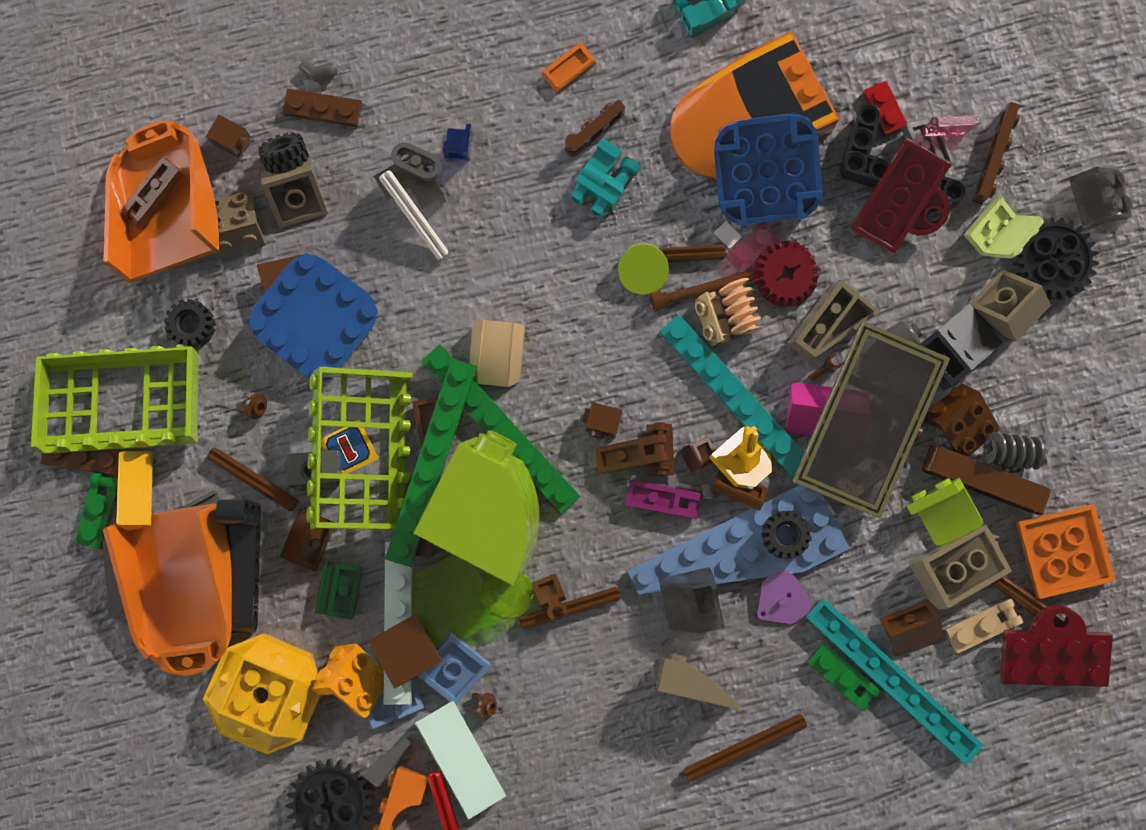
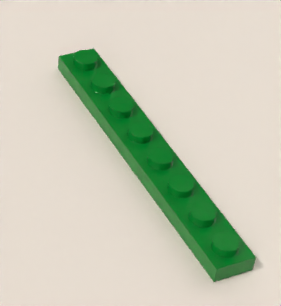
[421,344,580,514]
[385,358,477,568]

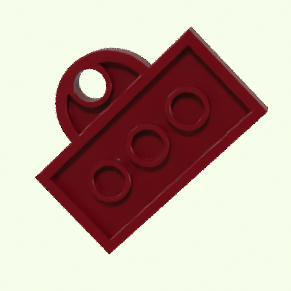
[850,138,952,254]
[1000,605,1113,687]

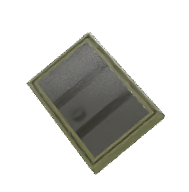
[792,321,950,519]

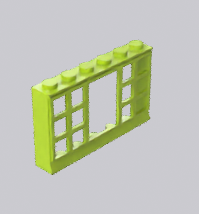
[31,344,199,454]
[306,367,413,530]

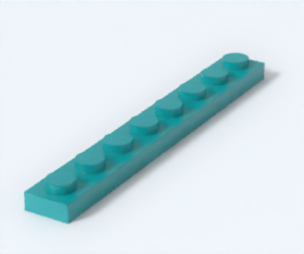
[659,314,818,480]
[805,598,984,765]

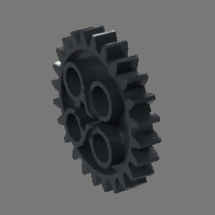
[1013,217,1099,300]
[285,758,375,830]

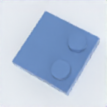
[418,631,491,705]

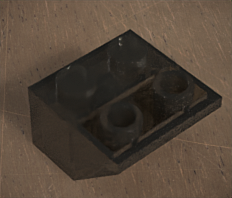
[1069,166,1133,227]
[658,567,725,634]

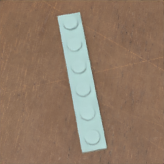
[383,542,413,705]

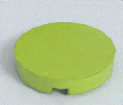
[617,243,669,295]

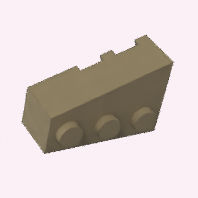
[786,280,881,359]

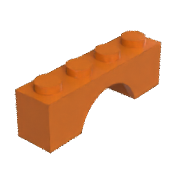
[373,765,429,830]

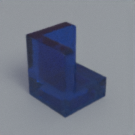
[443,123,473,161]

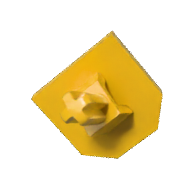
[709,426,772,489]

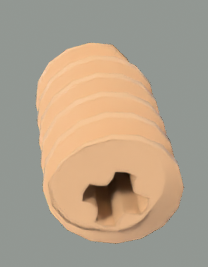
[719,278,764,335]

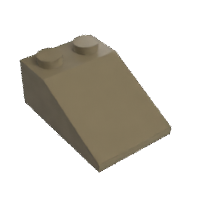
[909,524,1012,610]
[655,653,740,709]

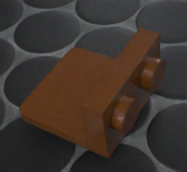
[924,383,999,457]

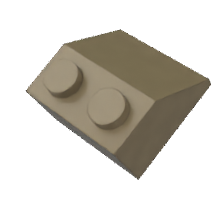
[261,157,328,229]
[970,269,1051,342]

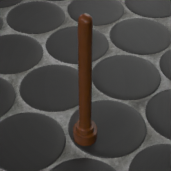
[650,269,754,313]

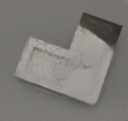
[374,156,446,209]

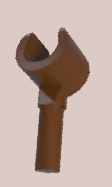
[808,353,843,381]

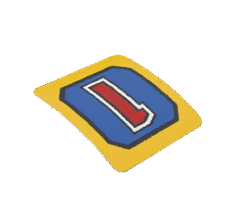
[321,419,378,474]

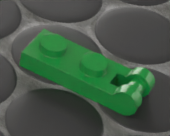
[74,472,118,549]
[806,642,881,712]

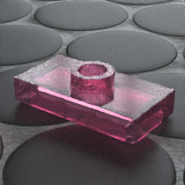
[922,115,981,138]

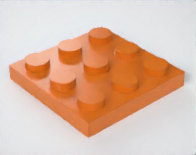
[1015,504,1116,599]

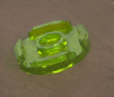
[480,572,533,620]

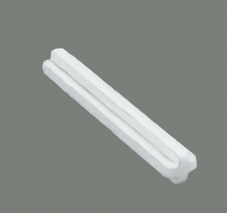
[379,170,448,260]

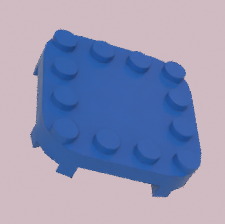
[714,114,823,226]
[249,254,377,380]

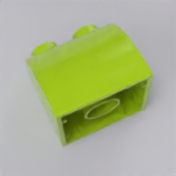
[414,430,540,585]

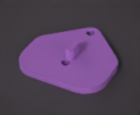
[757,570,812,624]

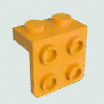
[311,643,384,718]

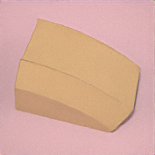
[469,319,525,387]

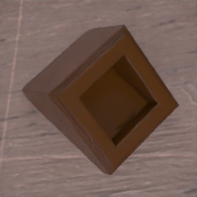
[680,436,716,473]

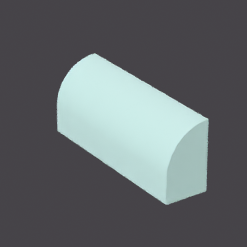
[414,701,506,819]

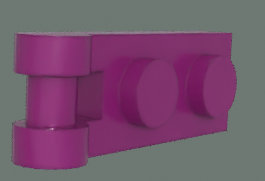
[625,480,701,519]

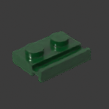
[315,561,363,620]

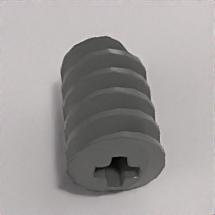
[983,432,1045,470]

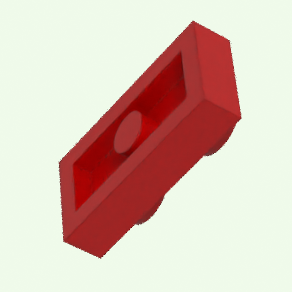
[862,80,908,138]

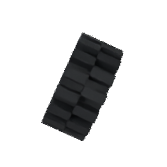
[258,132,309,174]
[164,299,216,348]
[761,510,812,559]

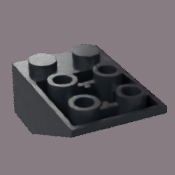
[915,303,1003,391]

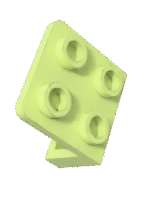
[964,197,1044,259]

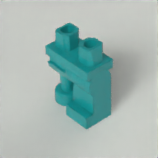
[672,0,746,38]
[571,138,641,219]

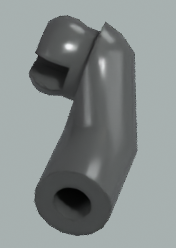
[299,59,338,83]

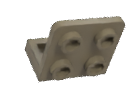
[214,191,265,258]

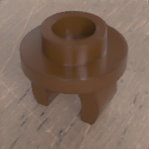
[238,392,267,419]
[468,693,497,720]

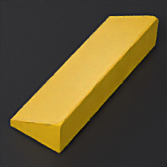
[117,451,153,531]

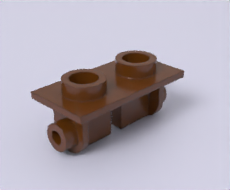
[646,422,674,476]

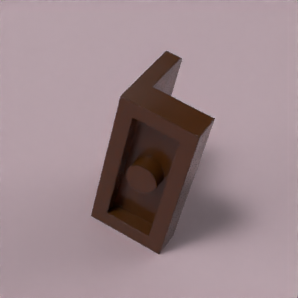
[280,509,336,572]
[880,600,943,657]

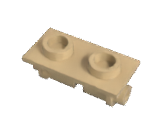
[694,292,732,348]

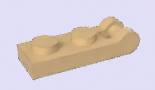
[943,598,1023,654]

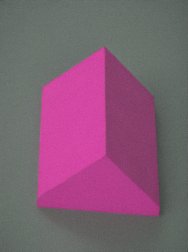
[785,382,871,443]

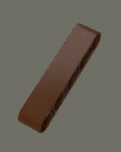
[921,445,1052,515]

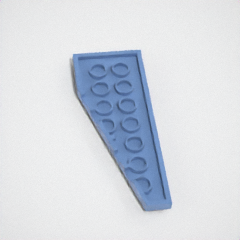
[627,478,850,595]

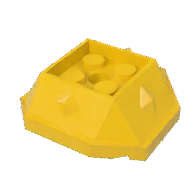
[203,633,322,754]

